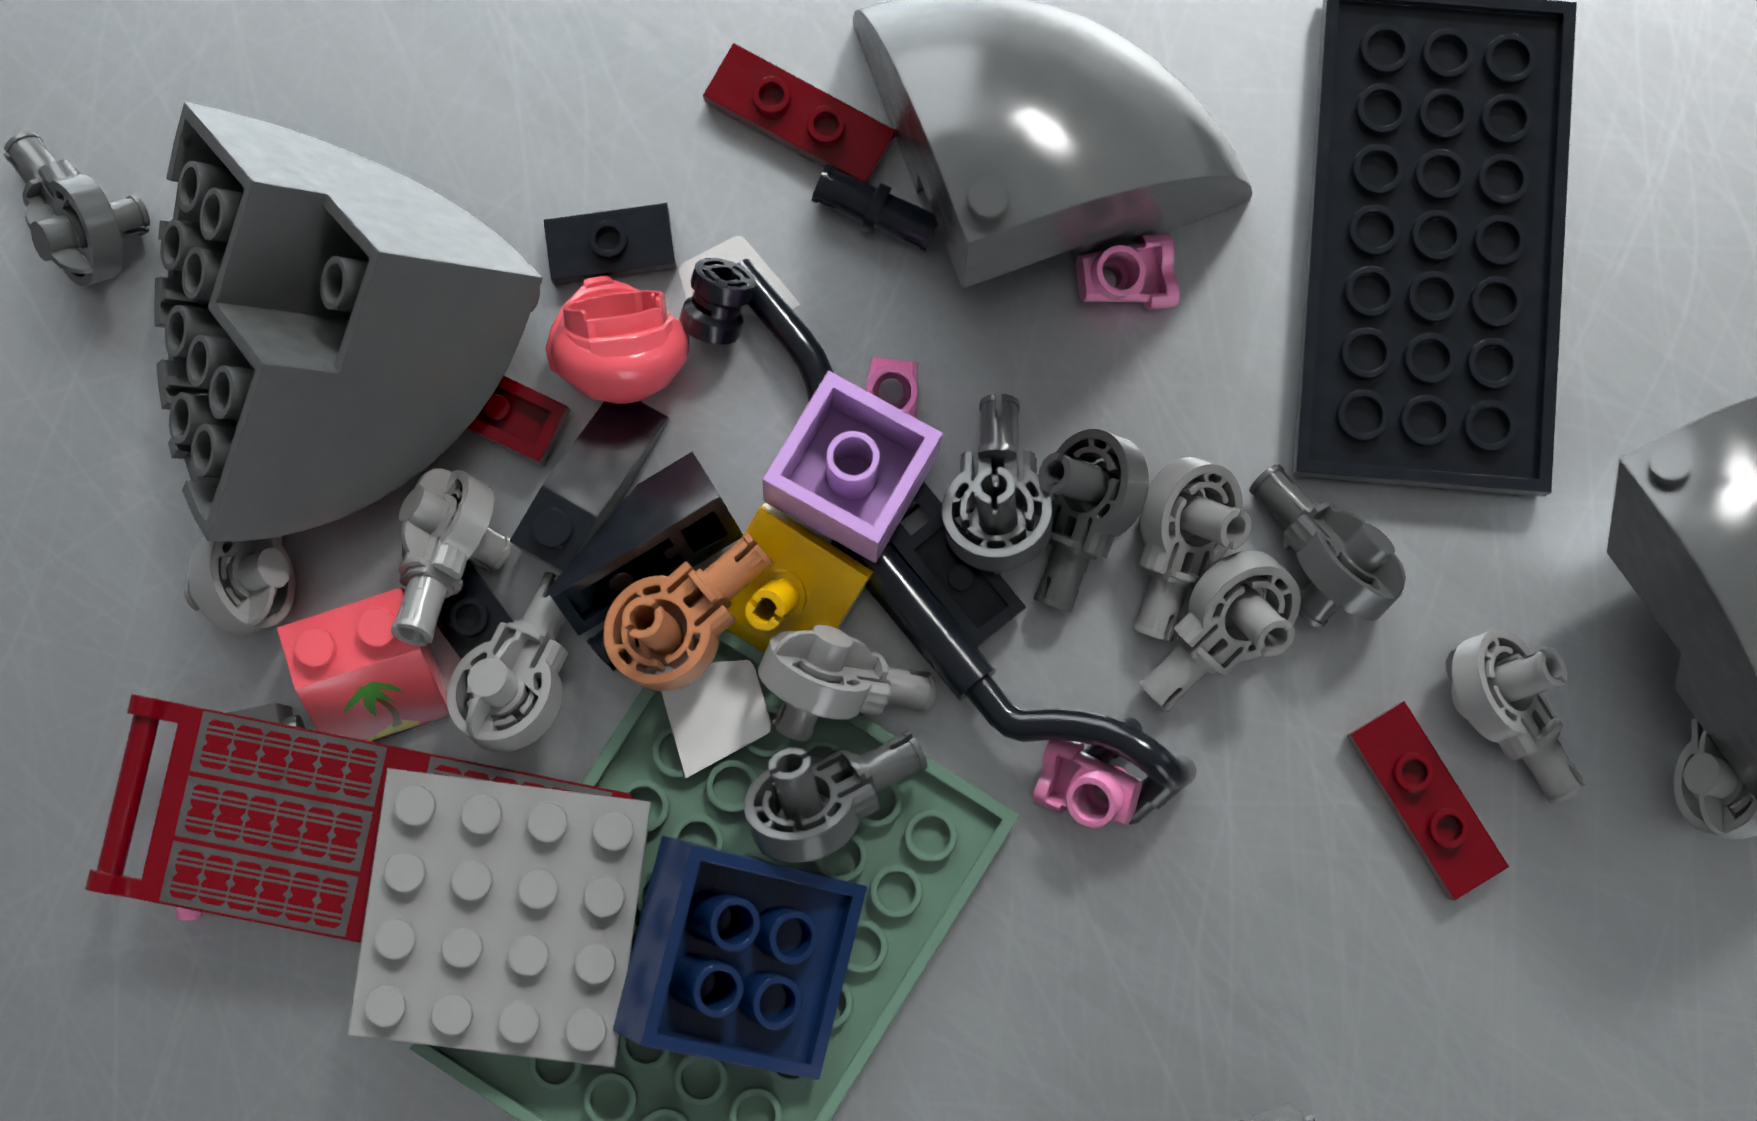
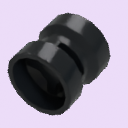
[679,258,756,345]

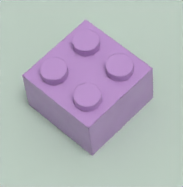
[762,370,943,563]

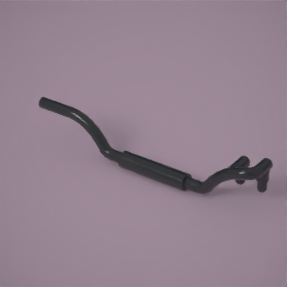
[737,259,1196,825]

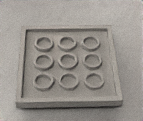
[348,768,651,1067]

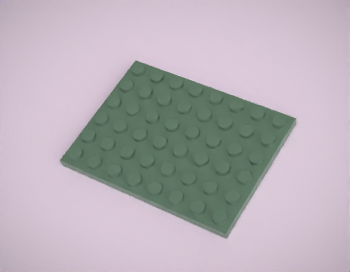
[410,629,1020,1121]

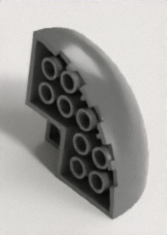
[853,0,1253,289]
[154,102,543,541]
[1607,397,1757,800]

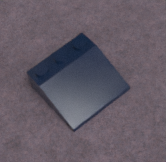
[613,835,867,1080]

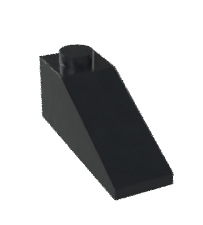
[510,401,670,573]
[548,451,743,636]

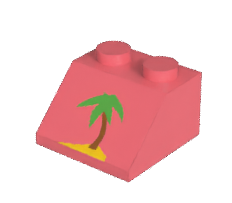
[277,587,450,742]

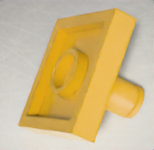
[727,503,874,653]

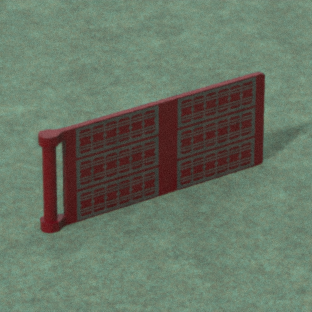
[85,694,633,943]

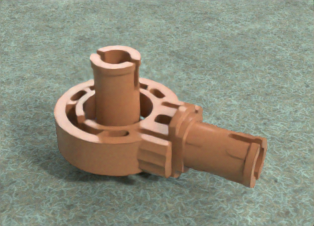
[604,532,775,691]

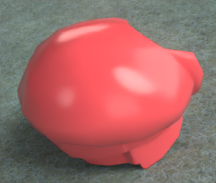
[546,276,689,404]

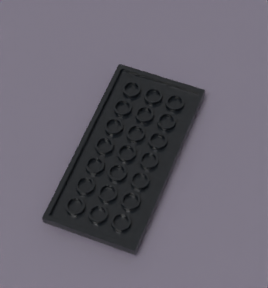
[1292,0,1577,497]

